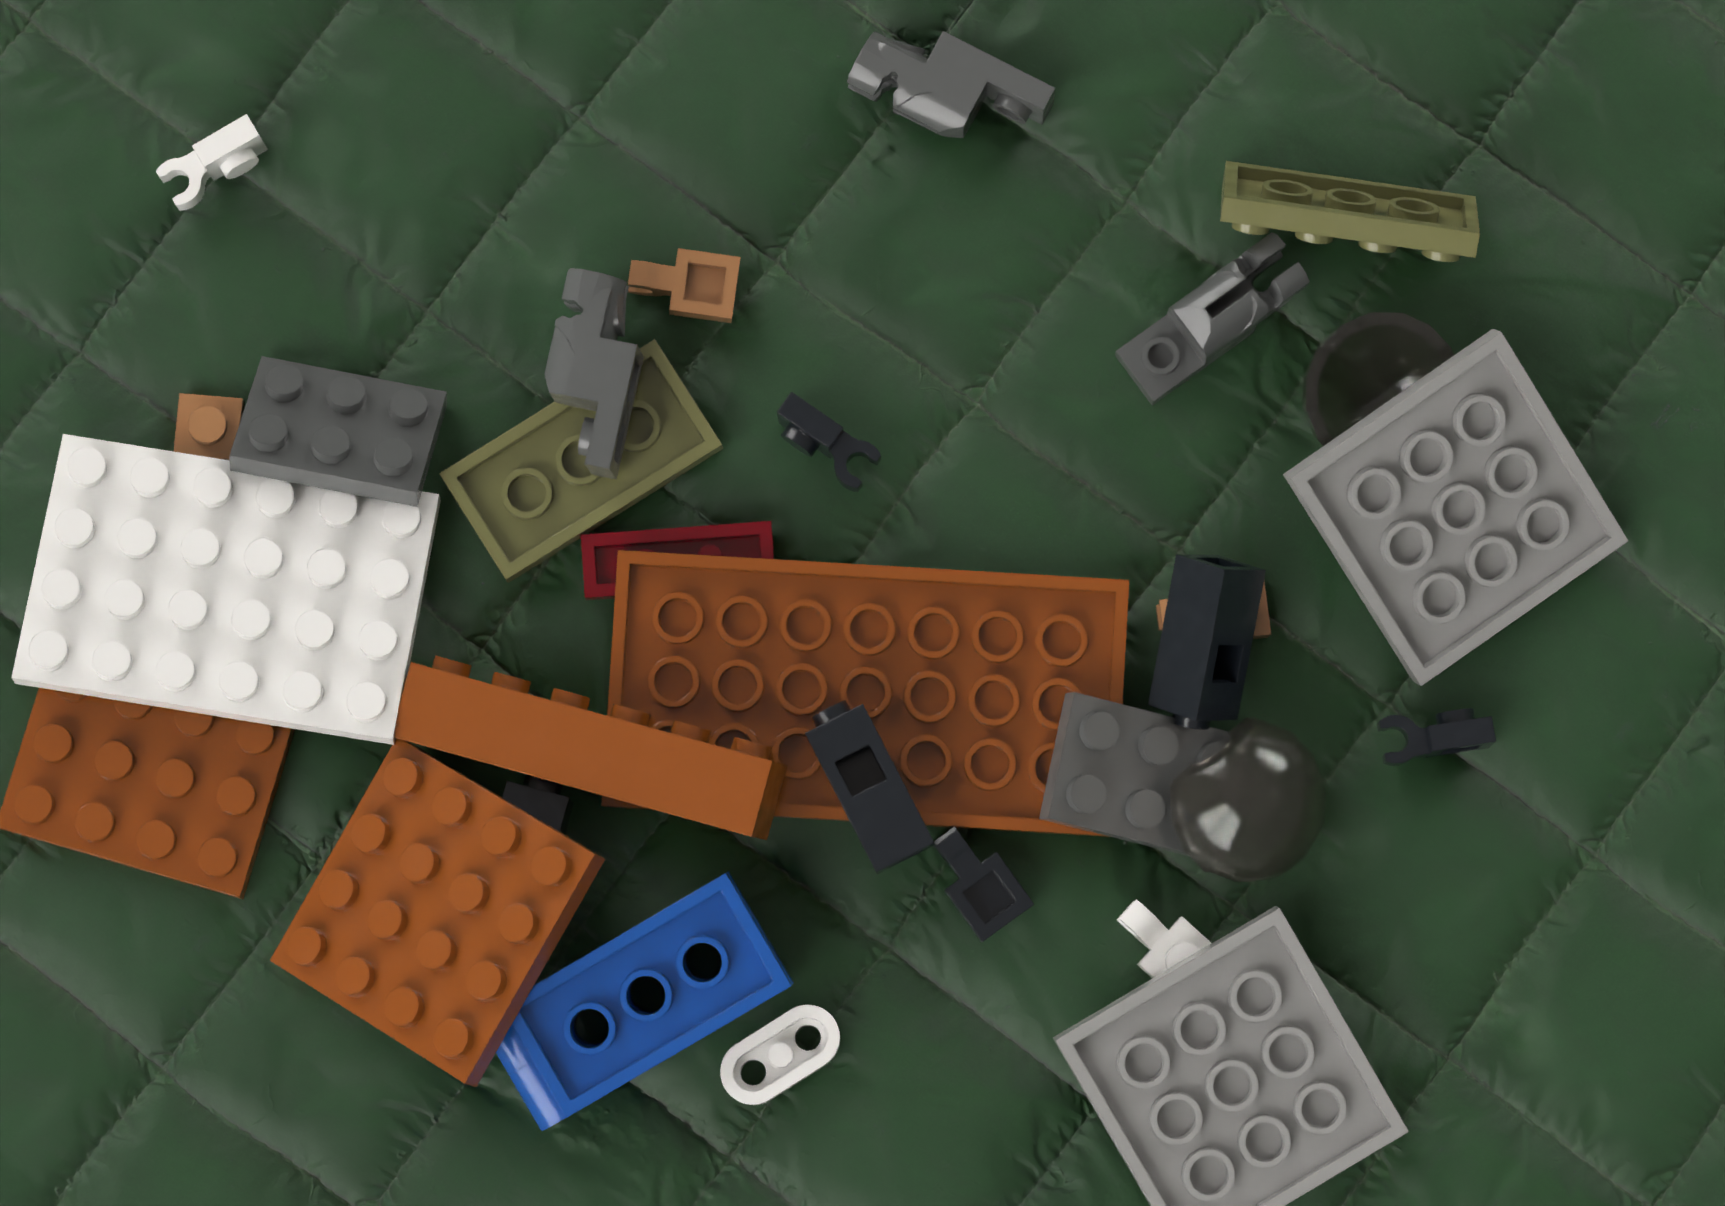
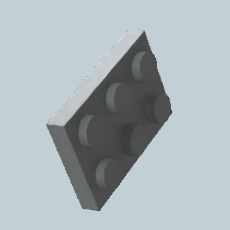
[229,356,447,507]
[1039,692,1250,863]

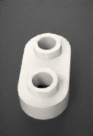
[720,1005,840,1105]

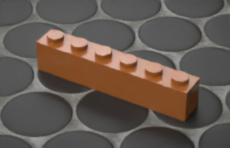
[394,655,788,840]

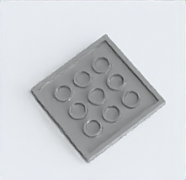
[1283,329,1628,686]
[1053,906,1409,1206]

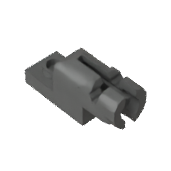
[847,31,1055,138]
[1115,232,1310,406]
[544,268,644,480]

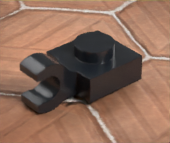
[777,392,881,492]
[1377,708,1496,766]
[934,826,1034,942]

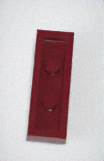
[581,521,774,601]

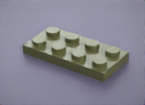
[1220,161,1480,262]
[439,339,723,583]

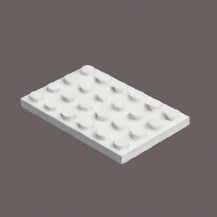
[11,434,441,745]

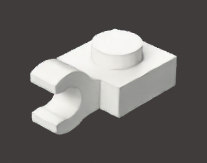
[156,114,268,211]
[1116,899,1212,978]

